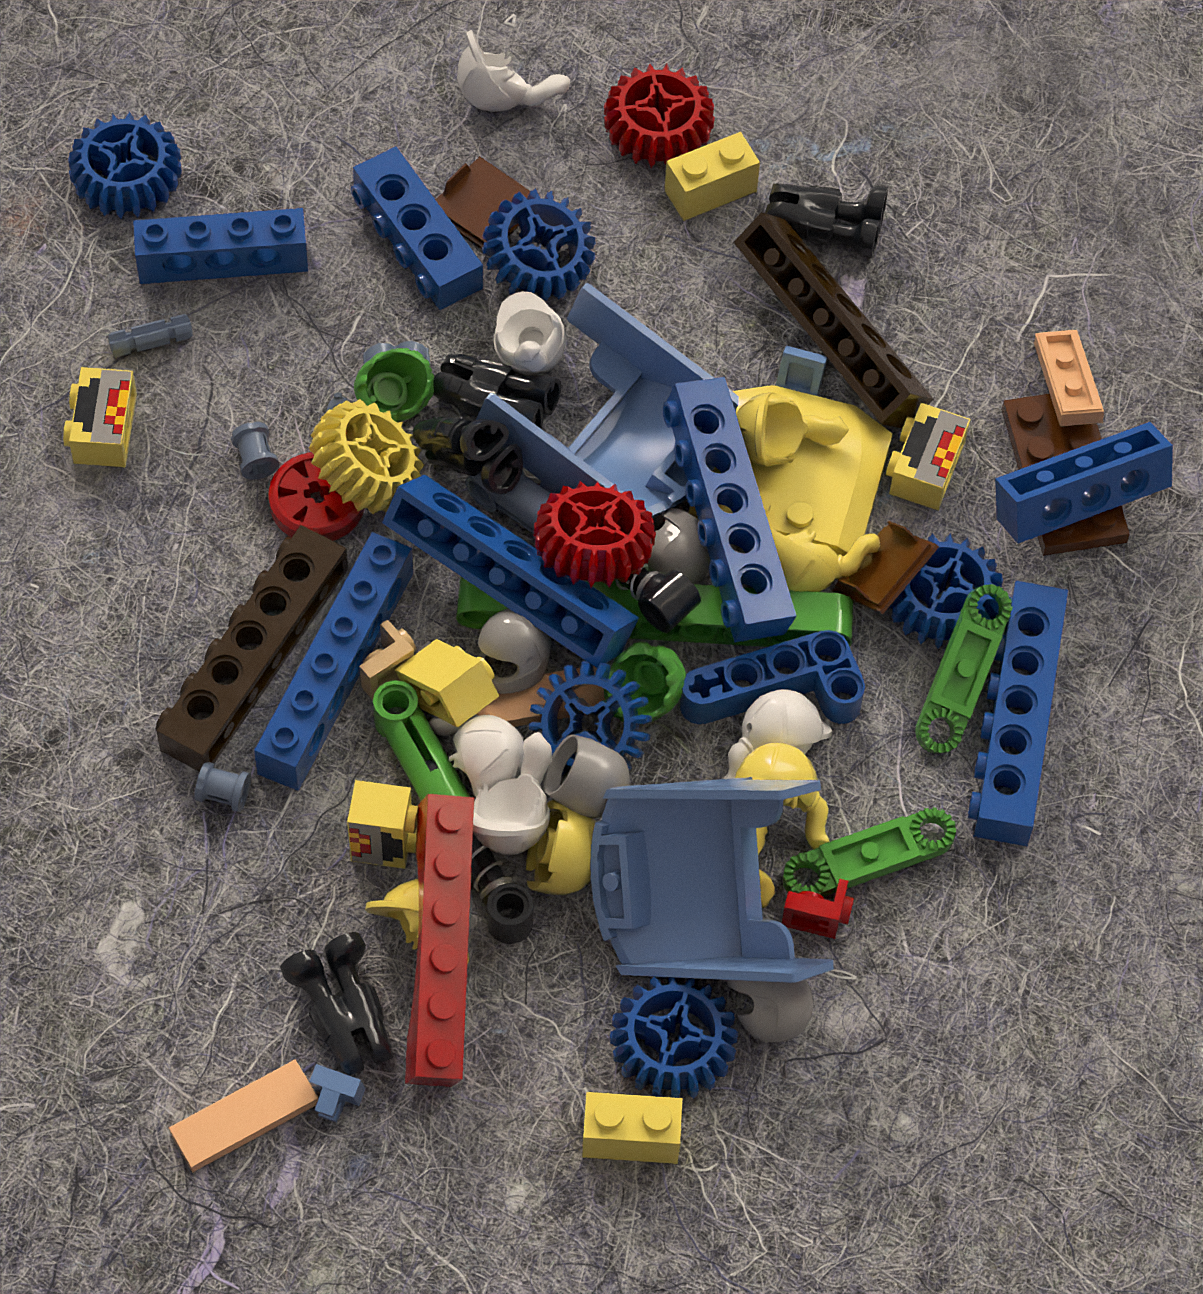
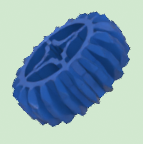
[68,112,182,219]
[482,188,596,301]
[888,533,1004,649]
[529,661,652,776]
[610,976,738,1099]

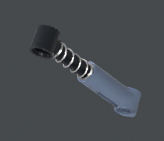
[465,470,701,633]

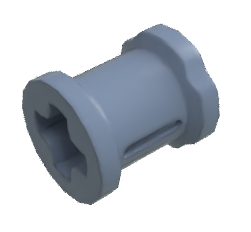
[231,422,279,480]
[194,762,251,812]

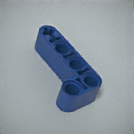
[680,630,865,725]

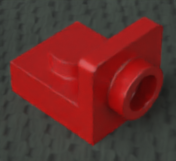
[782,879,854,939]

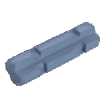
[108,314,193,357]

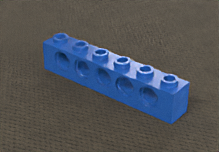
[663,377,797,642]
[382,475,639,668]
[254,532,413,791]
[967,581,1068,846]

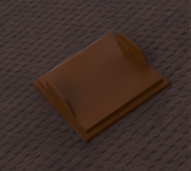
[435,156,530,249]
[832,521,939,614]

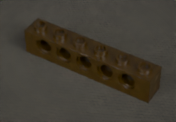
[733,212,934,429]
[155,525,348,772]

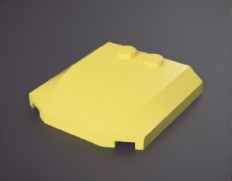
[689,385,893,556]

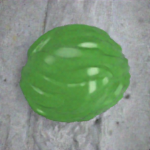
[354,348,434,423]
[603,642,686,722]

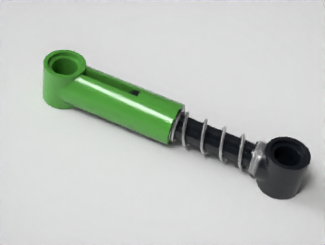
[373,680,534,944]

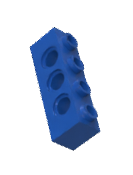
[351,146,483,310]
[133,208,308,284]
[995,422,1173,544]

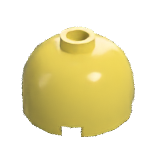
[526,800,596,895]

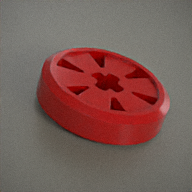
[268,452,365,541]

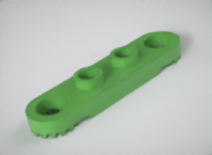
[915,584,1013,754]
[783,807,956,897]

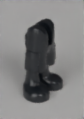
[765,184,888,258]
[433,354,562,429]
[413,416,523,494]
[280,932,393,1076]

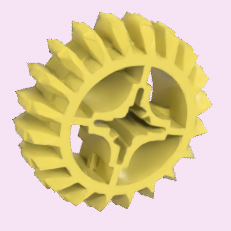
[309,399,424,514]

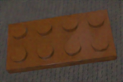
[1001,393,1130,556]

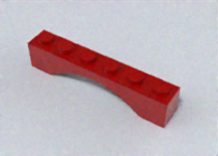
[405,794,474,1087]

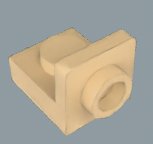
[359,620,416,700]

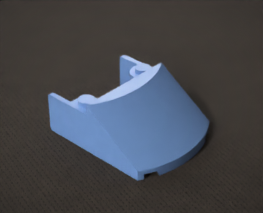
[476,283,739,518]
[590,777,834,983]

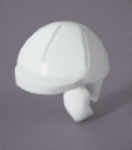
[457,30,570,112]
[494,292,566,376]
[723,689,832,779]
[429,714,524,797]
[473,732,552,855]

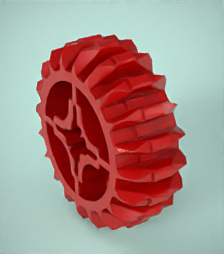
[604,63,715,169]
[533,481,656,588]

